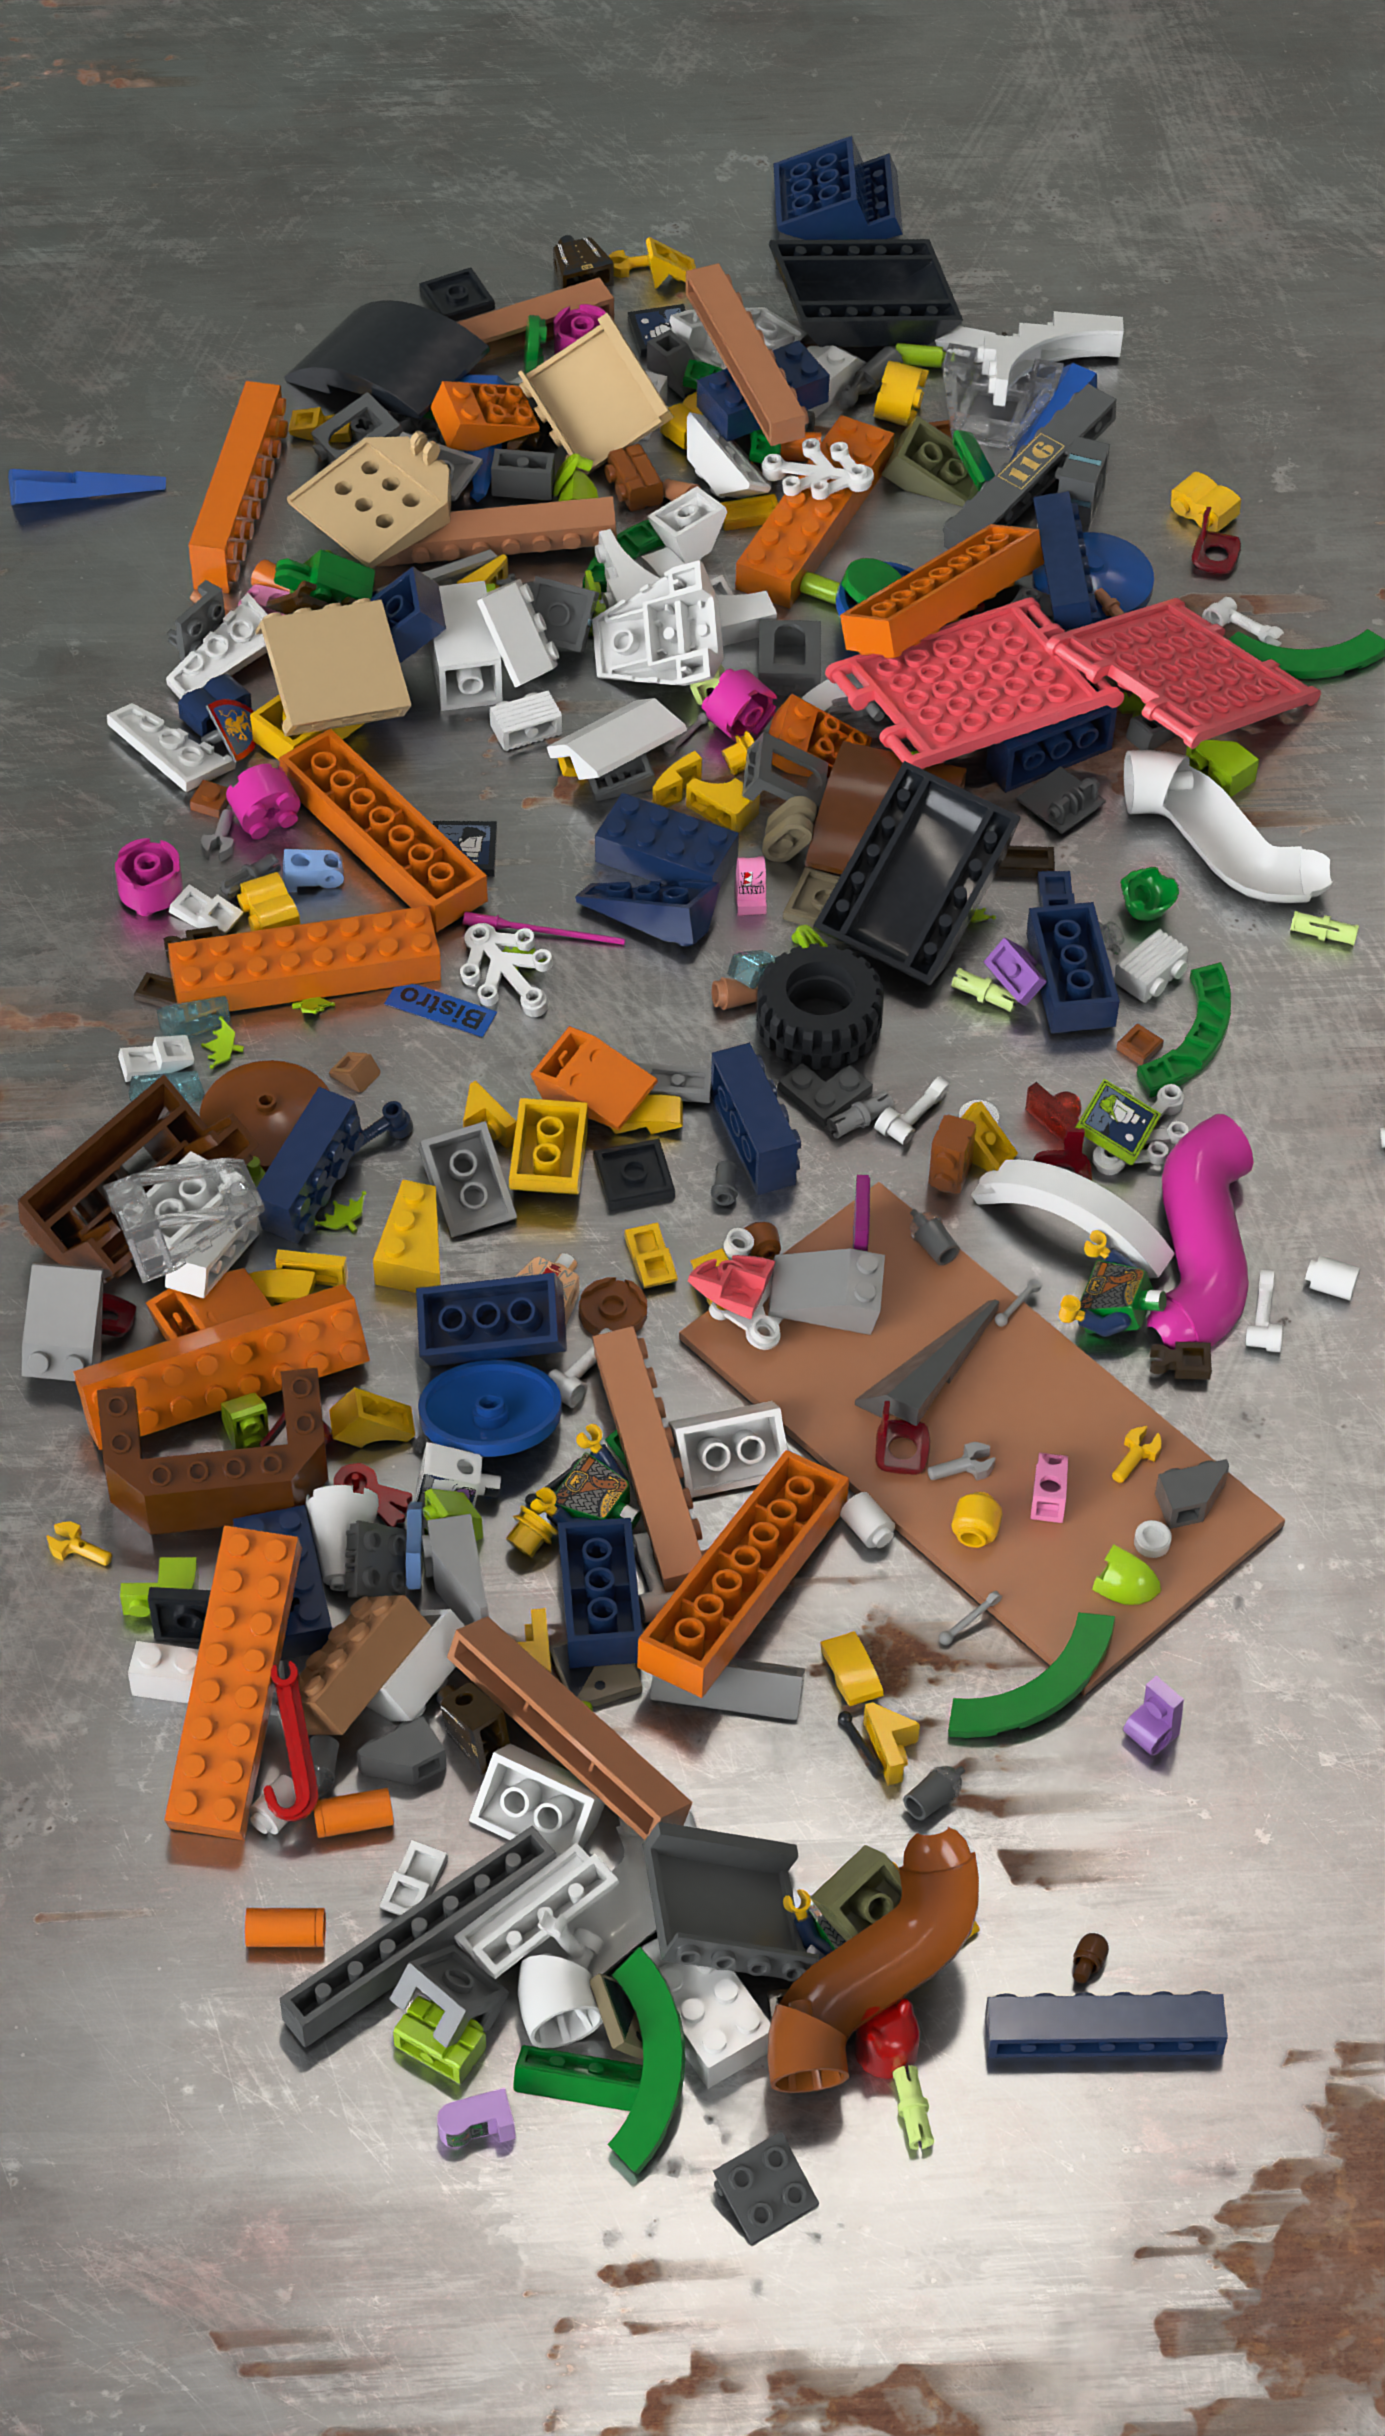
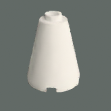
[306,1485,379,1591]

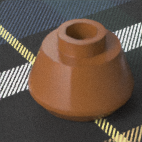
[736,1222,781,1261]

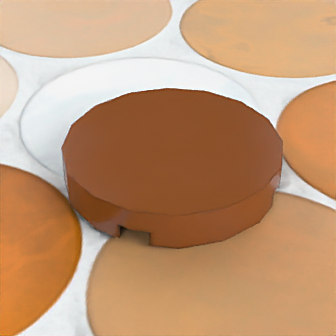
[579,1277,647,1336]

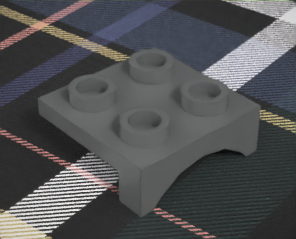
[167,580,225,663]

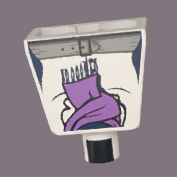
[415,1442,501,1508]

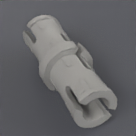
[827,1091,895,1139]

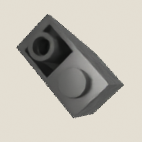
[647,329,697,399]
[1155,1459,1229,1529]
[357,1716,446,1786]

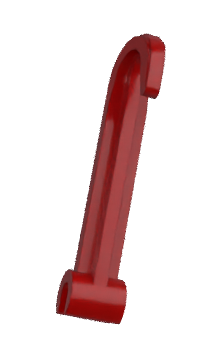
[263,1661,318,1821]

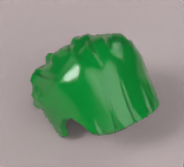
[1120,867,1179,921]

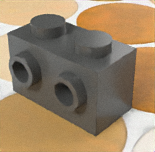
[491,449,555,500]

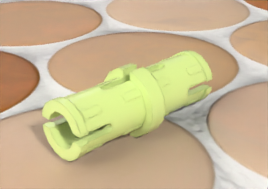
[1290,911,1359,946]
[951,968,1017,1013]
[893,2065,934,2150]

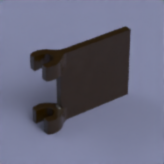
[266,580,357,615]

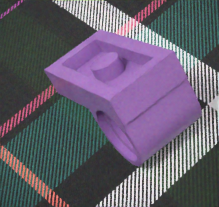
[983,937,1047,1006]
[1123,1675,1184,1756]

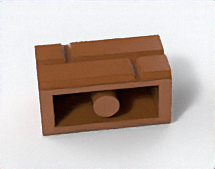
[605,444,663,512]
[928,1114,976,1194]

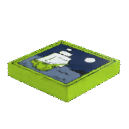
[1075,1079,1161,1166]

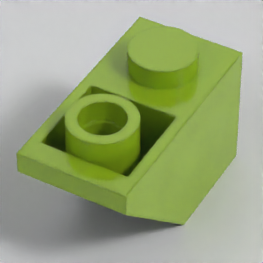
[1186,740,1259,798]
[221,1392,269,1450]
[422,1488,483,1541]

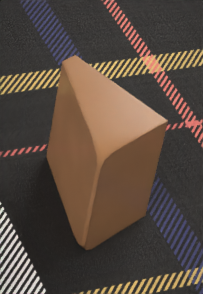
[329,1052,381,1092]

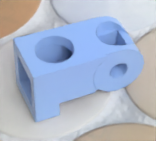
[283,849,344,892]

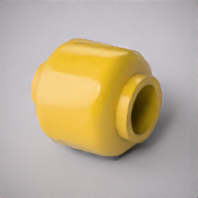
[951,1492,1003,1548]

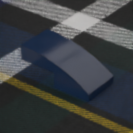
[1037,871,1075,907]

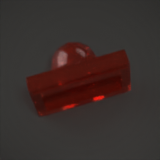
[1025,1082,1082,1143]

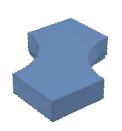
[406,1502,423,1589]

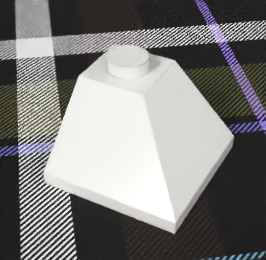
[647,486,727,564]

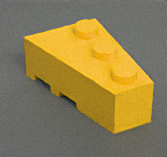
[373,1179,441,1293]

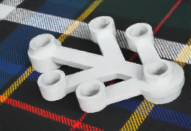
[762,438,874,500]
[460,923,553,1017]
[1093,1084,1189,1175]
[709,1228,784,1350]

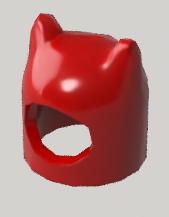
[855,1998,920,2079]

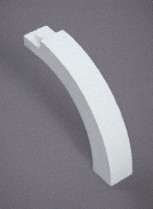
[971,1159,1175,1278]

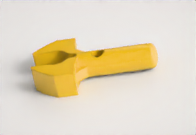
[609,250,650,278]
[1112,1426,1161,1483]
[46,1521,113,1566]

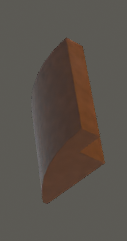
[805,741,967,874]

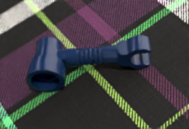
[348,1101,413,1163]

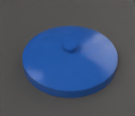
[1032,532,1154,623]
[418,1360,562,1457]

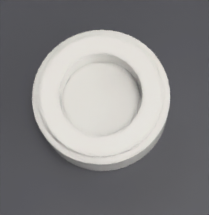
[1134,1520,1172,1558]

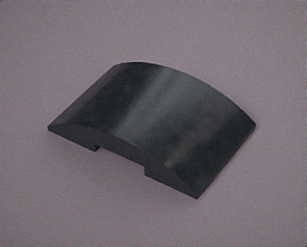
[285,300,490,419]

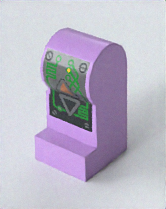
[437,2088,516,2148]

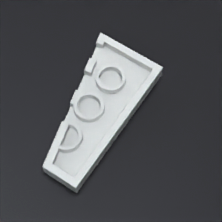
[166,593,268,699]
[107,703,236,792]

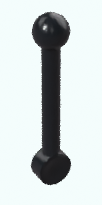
[525,1458,580,1507]
[838,1711,884,1775]

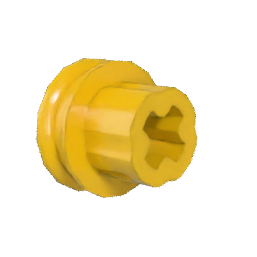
[721,730,755,775]
[506,1505,558,1558]

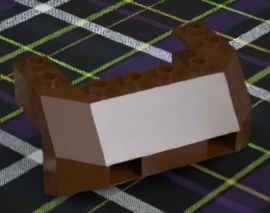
[18,1074,259,1284]
[97,1368,329,1535]

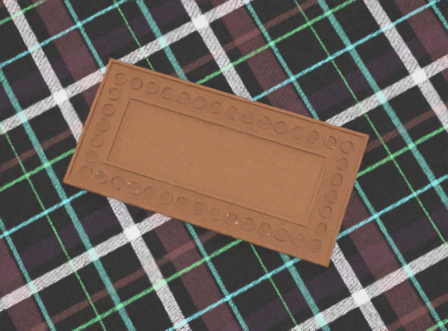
[679,1182,1285,1696]

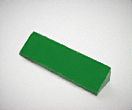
[513,2045,643,2111]

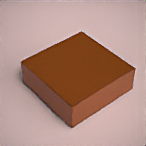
[1116,1023,1164,1065]

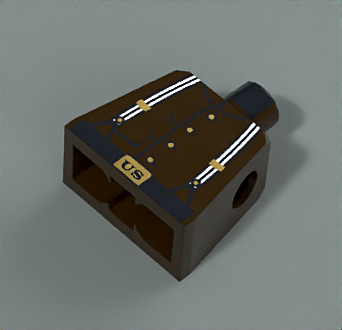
[553,235,614,289]
[436,1683,510,1775]

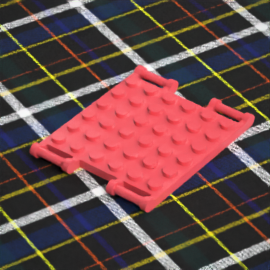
[825,597,1124,770]
[1045,598,1321,749]

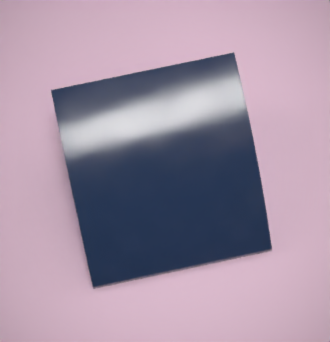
[773,136,903,240]

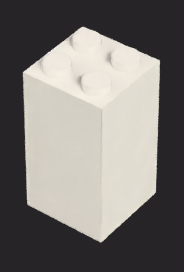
[428,581,503,711]

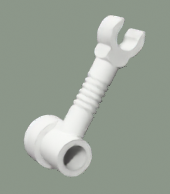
[1202,597,1284,646]
[874,1076,950,1145]
[1246,1269,1283,1353]
[548,1328,612,1408]
[633,1532,675,1623]
[538,1910,604,1970]

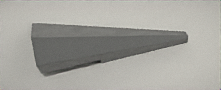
[855,1299,999,1426]

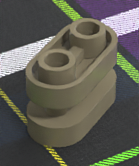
[762,796,817,862]

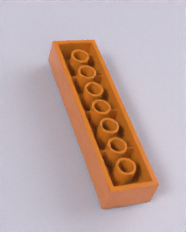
[189,381,288,594]
[735,415,895,609]
[840,524,1044,658]
[279,728,488,932]
[168,906,441,1019]
[73,1284,370,1450]
[637,1450,849,1698]
[164,1526,302,1841]

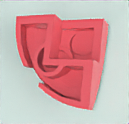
[688,1255,775,1319]

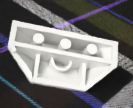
[807,345,868,418]
[687,412,772,499]

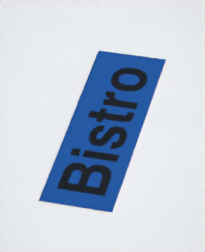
[384,984,497,1038]

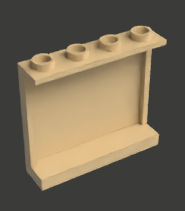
[518,313,674,476]
[255,598,411,737]

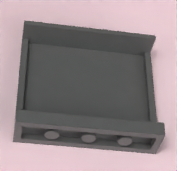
[642,1822,819,1981]

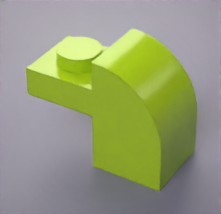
[120,1557,200,1617]

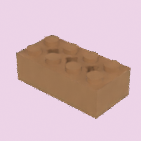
[275,1595,431,1735]

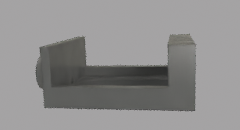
[311,392,403,465]
[758,620,821,696]
[742,732,829,817]

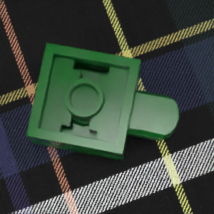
[274,549,375,604]

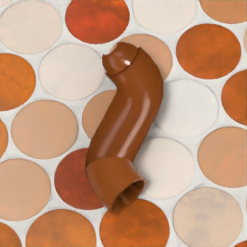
[767,1827,979,2093]

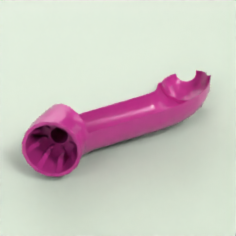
[1147,1114,1254,1350]

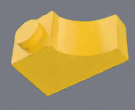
[686,778,760,833]
[329,1387,416,1448]

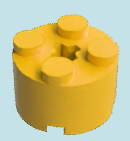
[873,361,929,427]

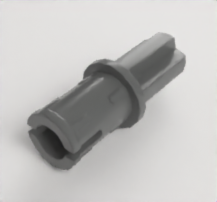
[220,853,281,898]

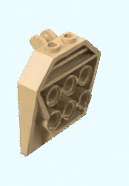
[287,431,452,568]

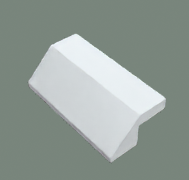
[547,698,687,780]
[454,1842,619,1979]

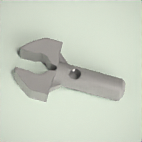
[201,809,235,862]
[927,1442,995,1481]

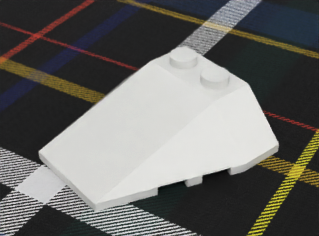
[669,307,807,369]
[592,560,724,686]

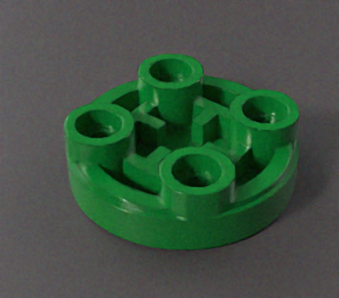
[524,315,547,374]
[841,558,902,604]

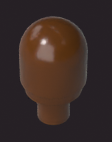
[1073,1933,1109,1983]

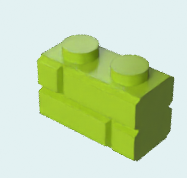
[393,1995,486,2084]

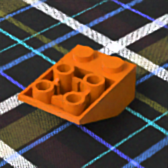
[430,381,540,451]
[768,694,872,777]
[530,1026,658,1130]
[145,1268,272,1341]

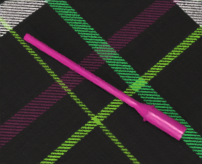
[463,912,625,945]

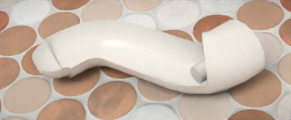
[1124,750,1334,904]
[518,1810,697,2048]

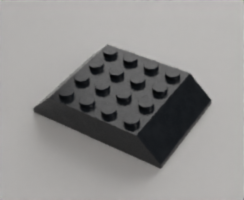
[769,239,963,347]
[813,761,1020,985]

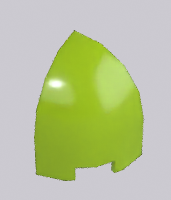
[558,468,599,502]
[1092,1544,1161,1605]

